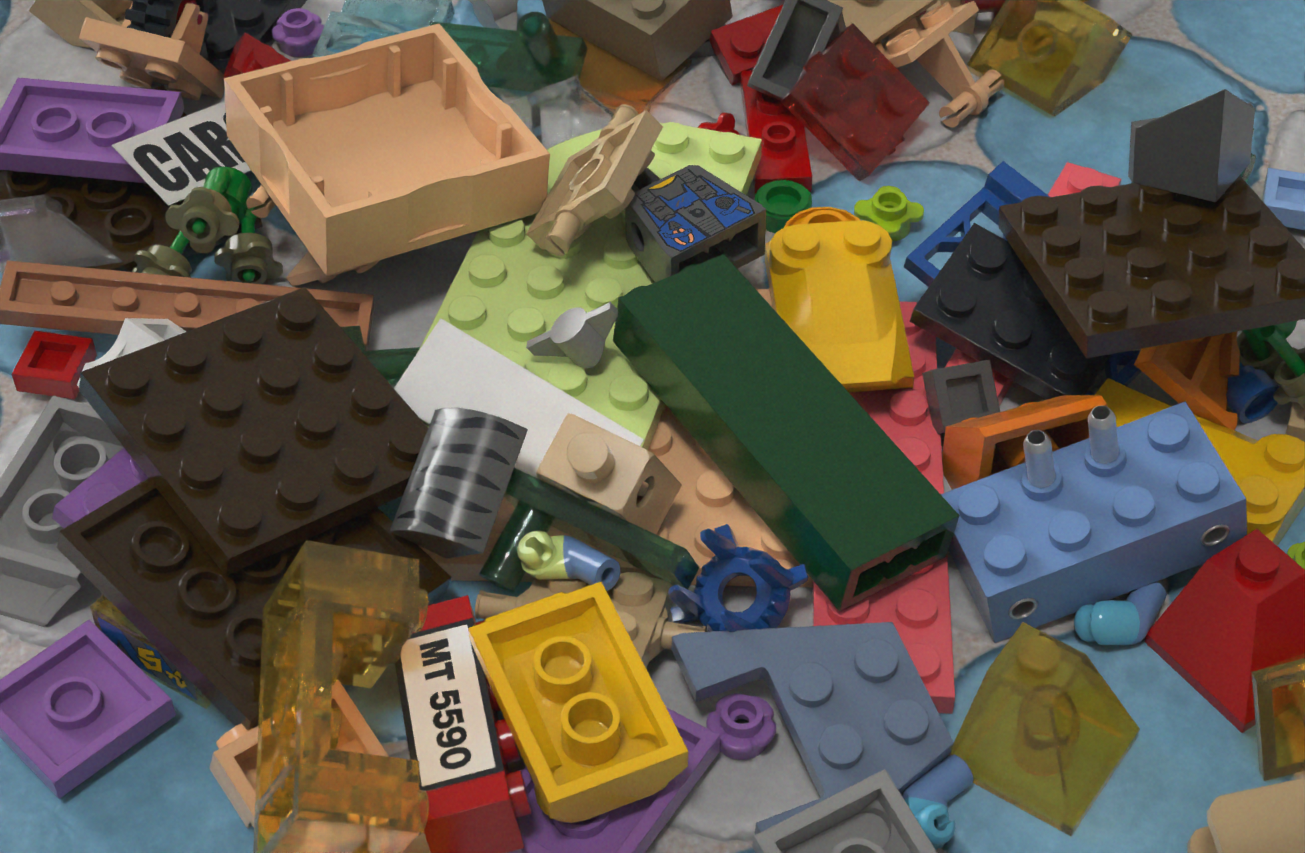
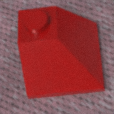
[1144,529,1305,733]

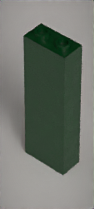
[613,254,960,611]

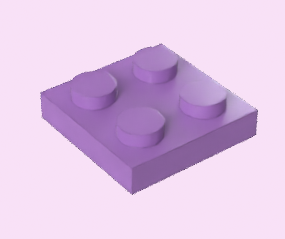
[0,620,176,799]

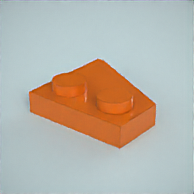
[1134,331,1240,431]

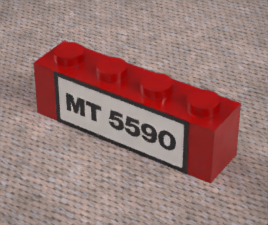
[387,595,532,853]

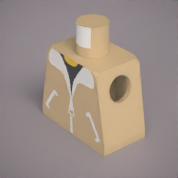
[536,413,682,544]

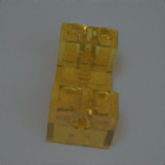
[253,540,429,853]

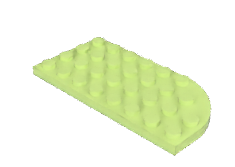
[419,122,762,450]

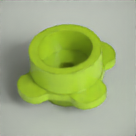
[854,186,924,242]

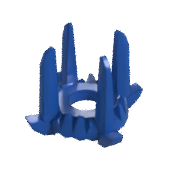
[668,524,808,632]

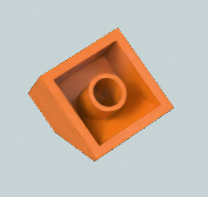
[942,395,1107,490]

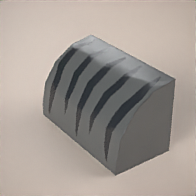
[389,407,528,559]

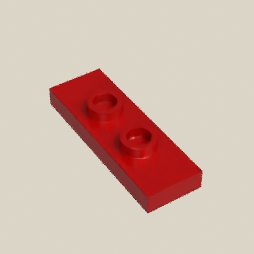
[740,70,812,194]

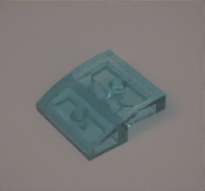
[313,0,455,57]

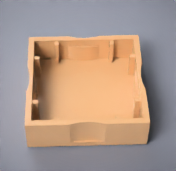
[224,24,550,276]

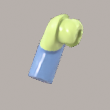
[517,531,621,591]

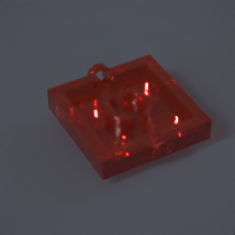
[781,23,930,182]

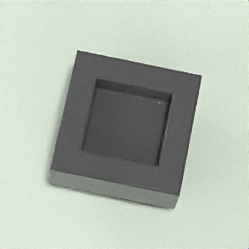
[922,360,1000,434]

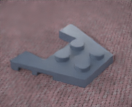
[671,622,954,835]

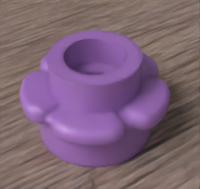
[272,8,325,57]
[706,693,776,760]

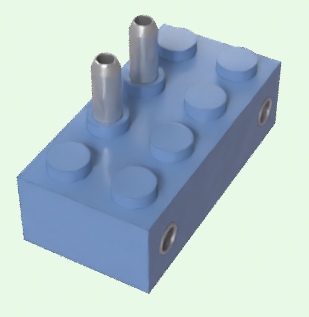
[941,401,1247,643]

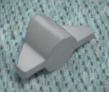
[469,0,518,42]
[526,302,618,369]

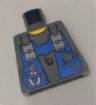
[625,165,766,282]

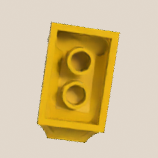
[765,220,914,392]
[1095,378,1305,546]
[468,582,689,823]

